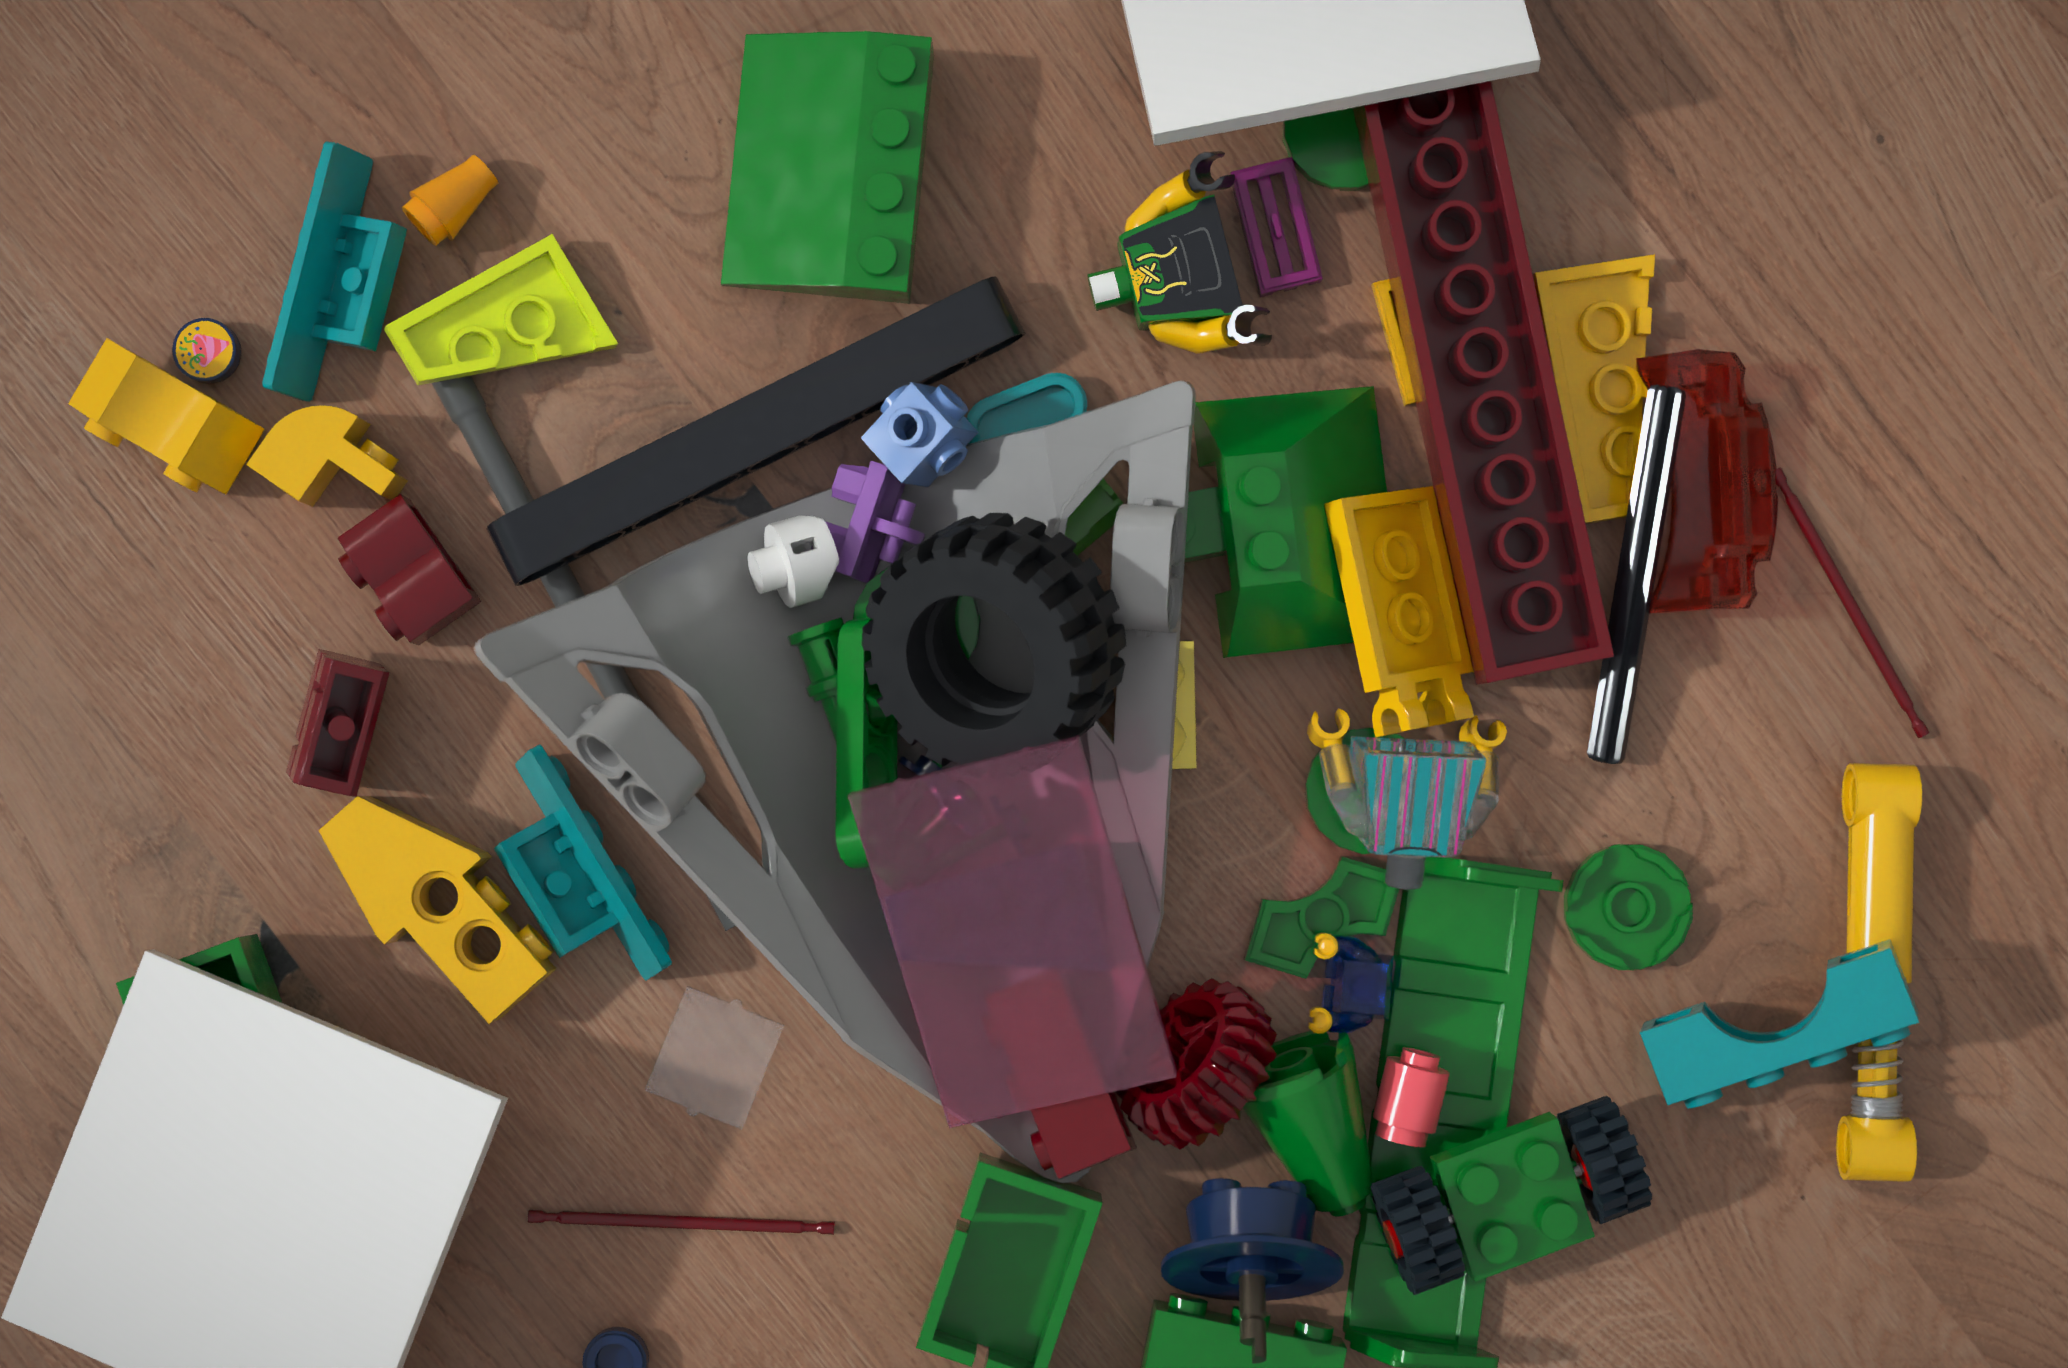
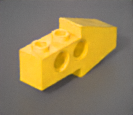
[318,796,557,1024]

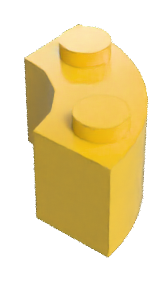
[68,338,265,495]

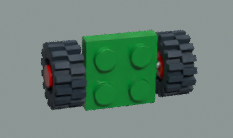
[1371,1096,1652,1295]

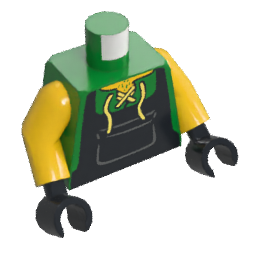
[1087,151,1272,354]

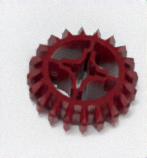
[1116,978,1277,1150]

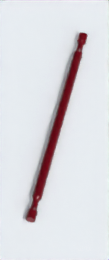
[1769,467,1930,739]
[528,1210,835,1235]

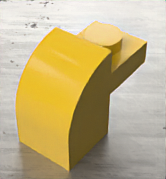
[246,405,408,507]

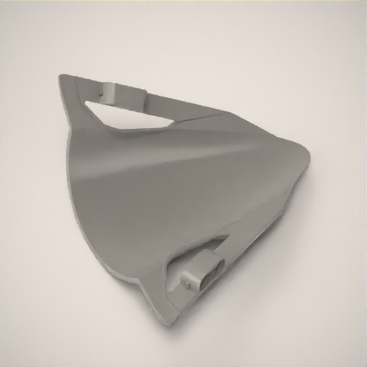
[475,381,1196,1183]

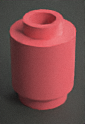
[1373,1047,1450,1147]

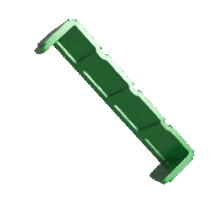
[1342,855,1564,1368]

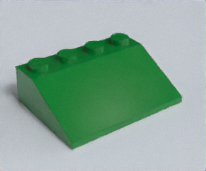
[721,31,934,304]

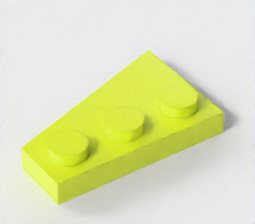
[384,234,618,385]

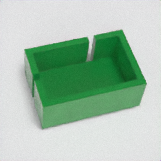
[916,1152,1103,1368]

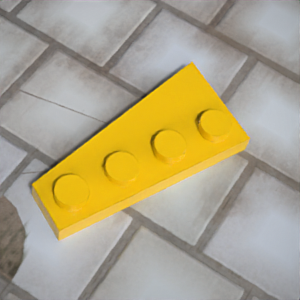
[1532,254,1655,524]

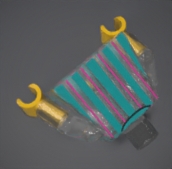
[1307,708,1507,890]

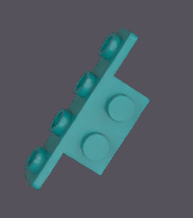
[262,141,407,402]
[494,744,672,981]

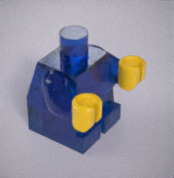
[1308,932,1394,1034]

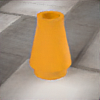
[402,154,499,246]

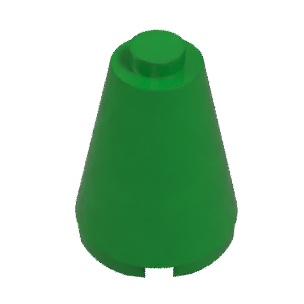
[1243,1030,1373,1217]

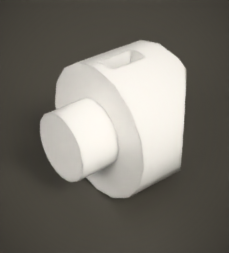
[748,515,839,608]

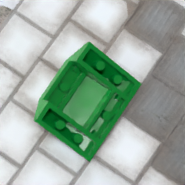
[1193,386,1387,658]

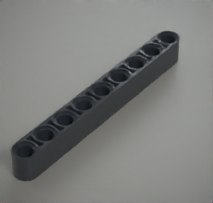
[486,276,1026,586]

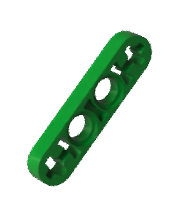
[835,617,898,869]

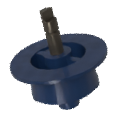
[1161,1178,1344,1364]

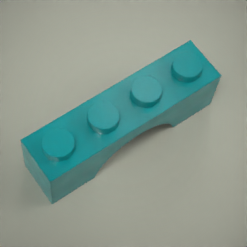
[1640,939,1919,1109]

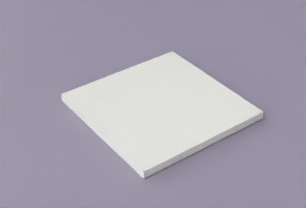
[1121,0,1541,146]
[1,950,508,1368]

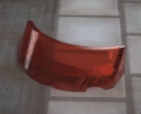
[1636,349,1778,614]

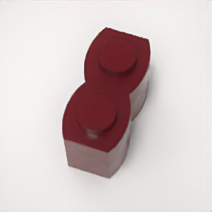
[338,494,481,645]

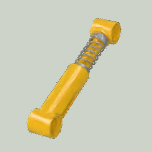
[1836,763,1922,1182]

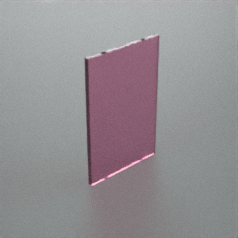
[848,736,1177,1128]

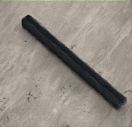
[1587,385,1686,764]

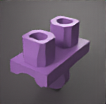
[811,461,926,583]

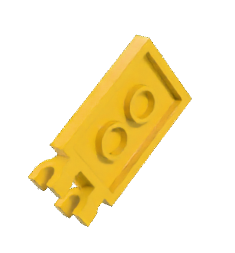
[1324,486,1474,738]

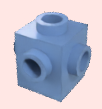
[861,382,978,487]

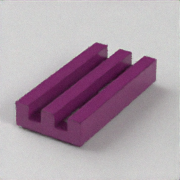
[1230,157,1323,297]

